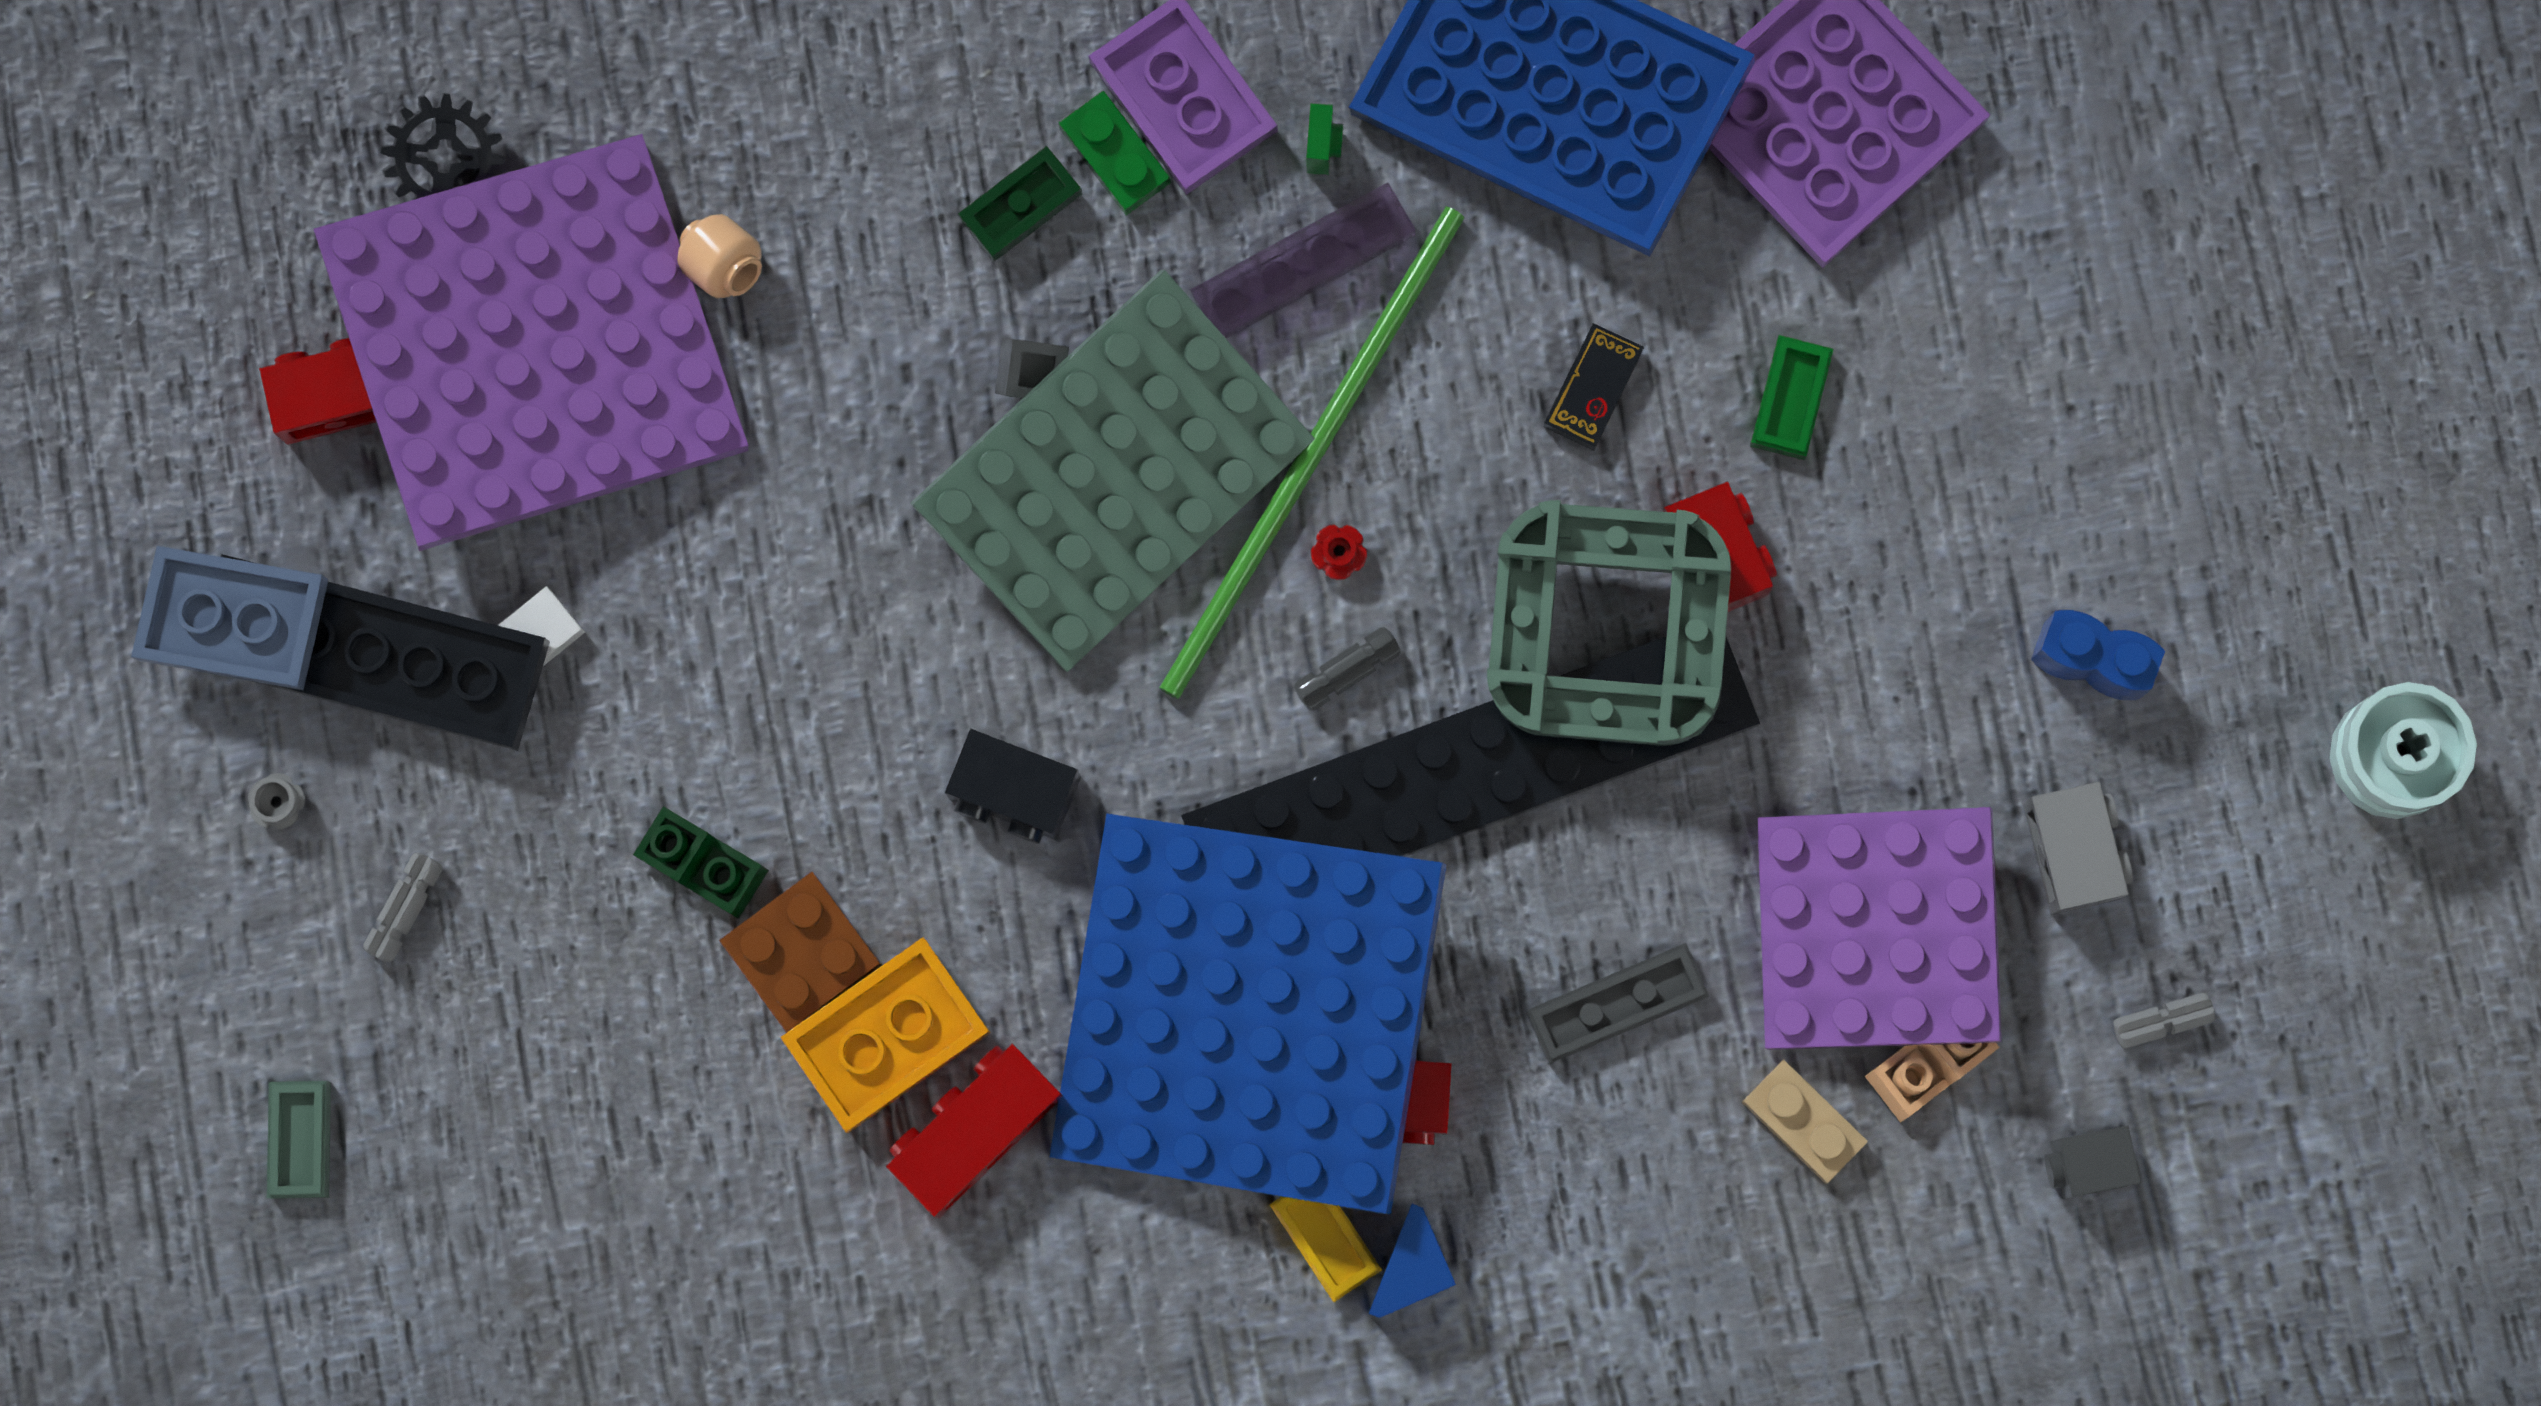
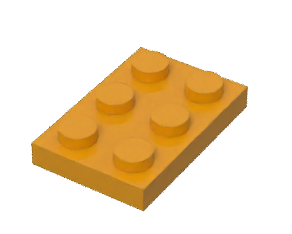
[780,937,991,1133]

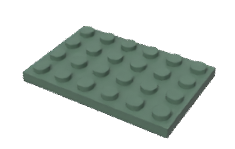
[910,270,1315,672]

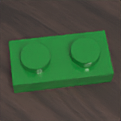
[1058,90,1171,216]

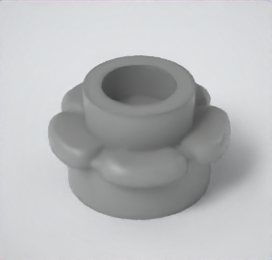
[248,773,305,829]

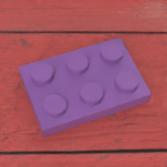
[1088,0,1278,195]

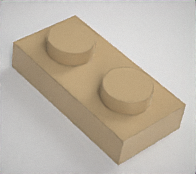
[1742,1060,1868,1184]

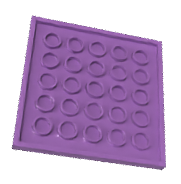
[314,134,749,551]

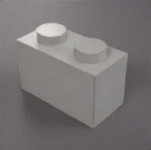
[2023,781,2133,915]

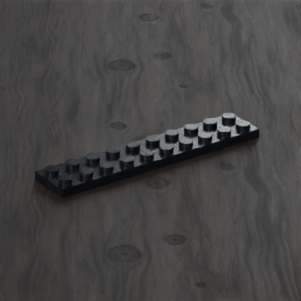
[1181,636,1760,857]

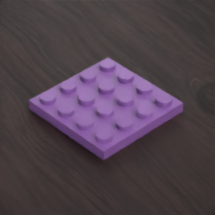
[1709,0,1990,268]
[1758,807,2002,1050]

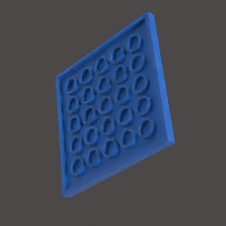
[1049,813,1447,1214]

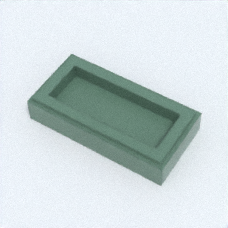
[267,1081,331,1199]

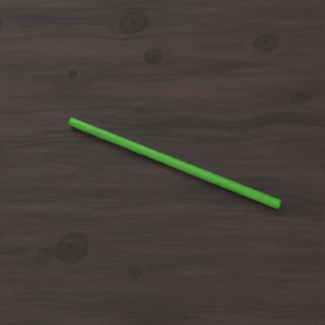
[1159,207,1465,700]

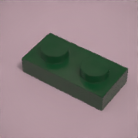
[958,146,1083,262]

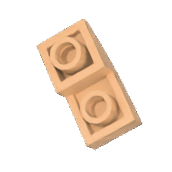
[1865,1043,2000,1123]

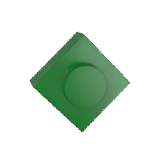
[1306,103,1343,175]

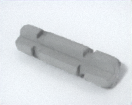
[363,852,442,962]

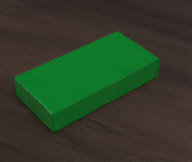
[1750,335,1834,461]

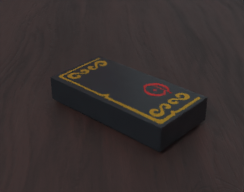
[1543,323,1644,451]

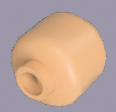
[677,214,762,298]

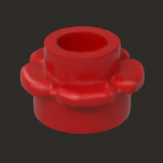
[1311,524,1367,580]

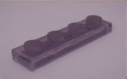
[1190,182,1416,339]

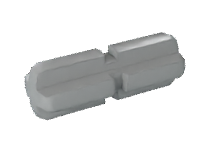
[2113,993,2215,1048]

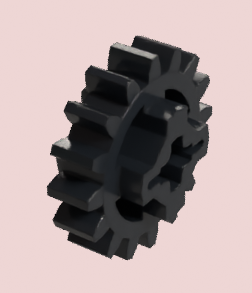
[379,93,505,200]

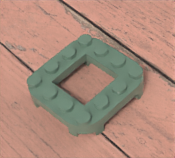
[1487,500,1731,745]

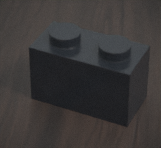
[945,728,1081,844]

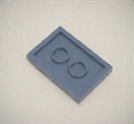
[131,546,329,690]

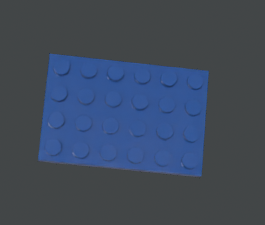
[1349,0,1755,257]

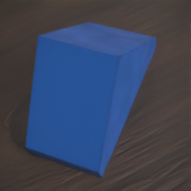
[1369,1203,1456,1318]

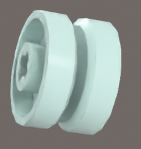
[2329,682,2477,819]

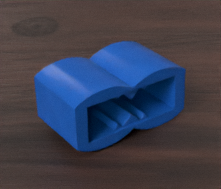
[2031,610,2165,700]

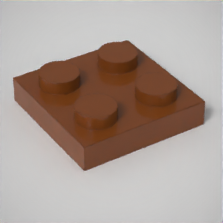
[719,872,882,1033]

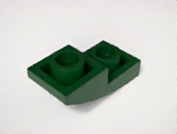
[633,806,769,919]

